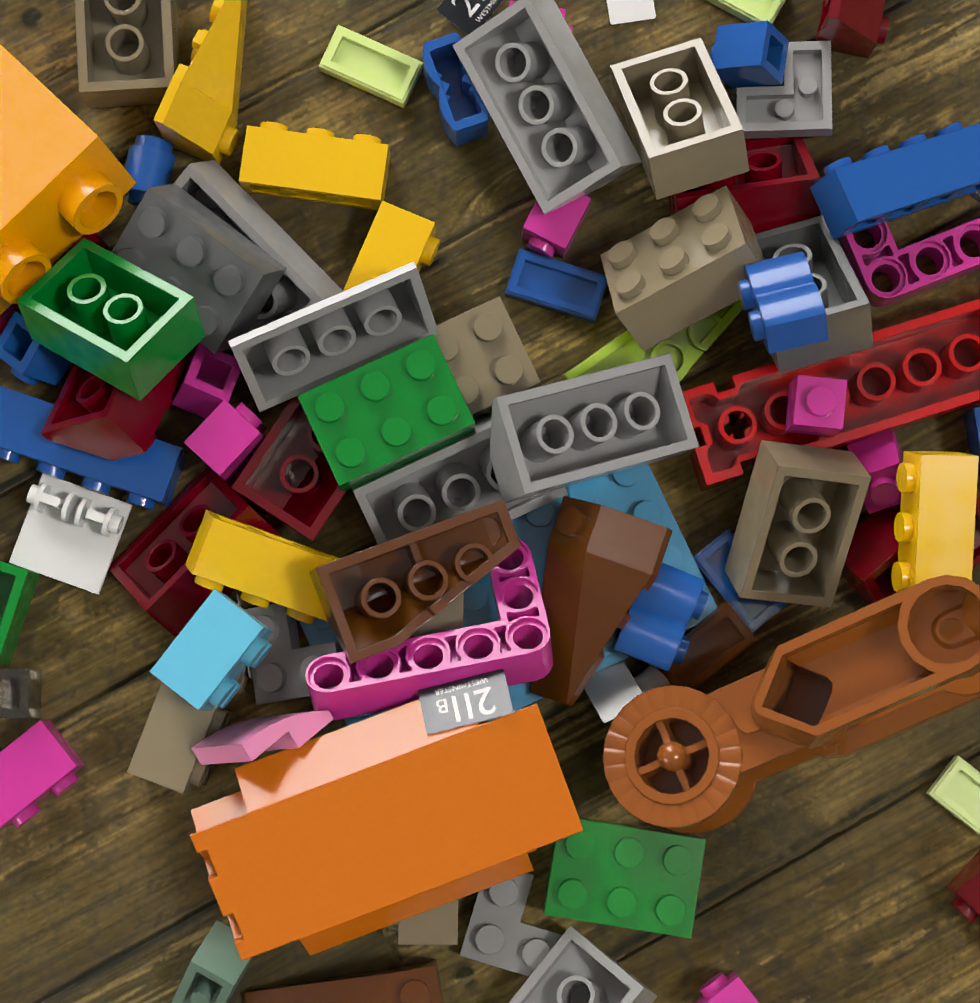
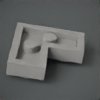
[737,40,832,139]
[245,604,343,705]
[460,872,563,977]

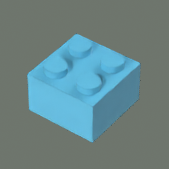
[150,589,273,711]

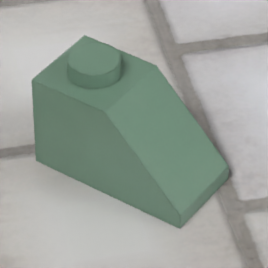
[171,920,253,1003]

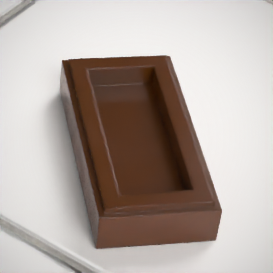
[658,600,757,689]

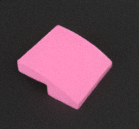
[191,710,334,765]

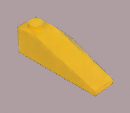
[154,0,248,165]

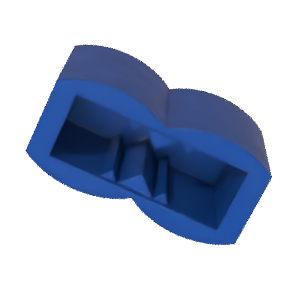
[423,32,489,146]
[738,251,829,354]
[611,563,709,671]

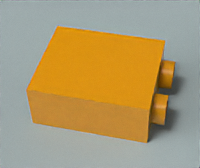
[0,44,136,315]

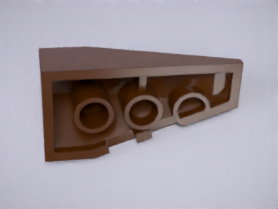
[530,496,673,706]
[309,499,521,664]
[244,959,444,1003]

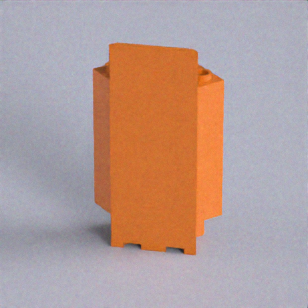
[190,699,584,961]

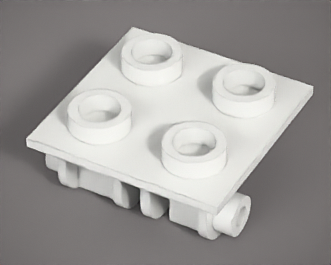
[9,473,133,595]

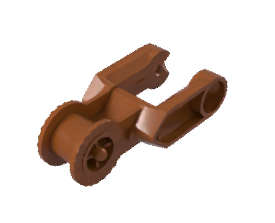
[603,575,980,834]

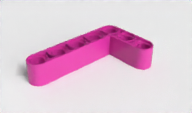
[837,218,980,307]
[305,540,553,720]

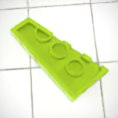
[563,299,743,382]

